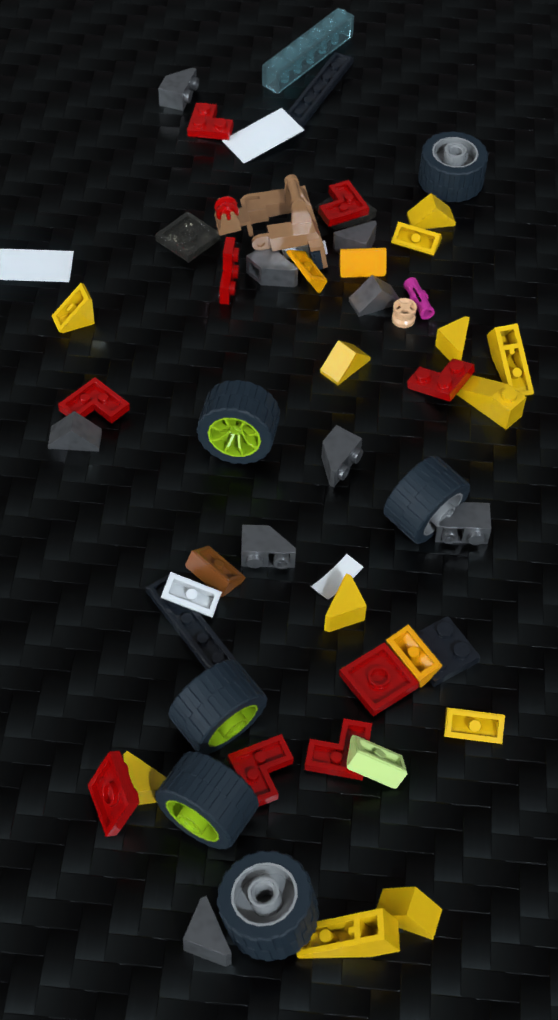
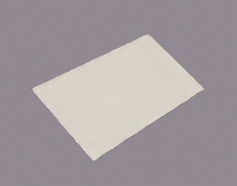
[222,108,304,163]
[0,249,74,282]

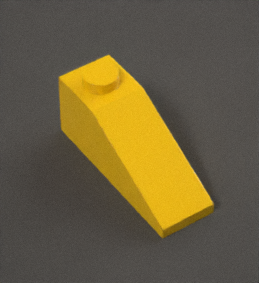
[486,323,534,396]
[456,375,526,430]
[297,908,400,959]

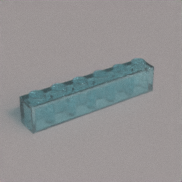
[262,8,354,94]

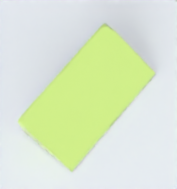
[347,735,407,789]

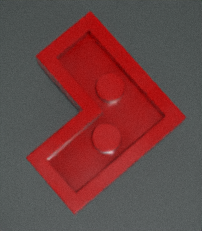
[187,103,234,140]
[318,180,369,227]
[220,237,239,305]
[407,358,475,402]
[58,377,130,423]
[304,718,372,781]
[228,734,294,806]

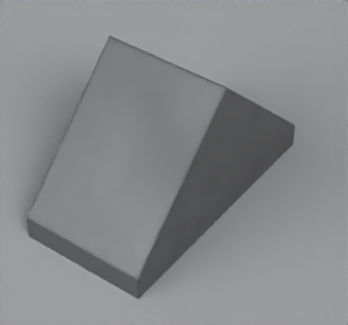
[332,220,377,254]
[349,275,400,317]
[48,411,102,452]
[183,896,231,967]

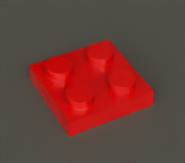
[339,642,419,716]
[87,751,140,837]

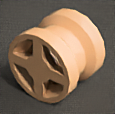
[392,298,417,328]

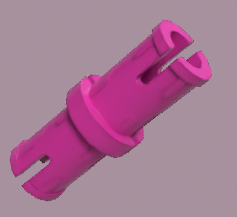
[403,277,435,320]

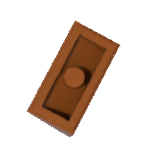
[185,546,246,597]

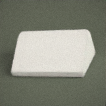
[161,572,222,617]

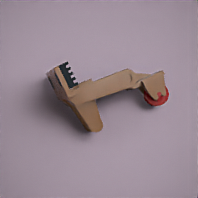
[214,174,328,269]

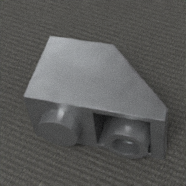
[159,68,199,111]
[246,249,298,287]
[321,425,363,487]
[435,502,491,545]
[241,525,296,569]

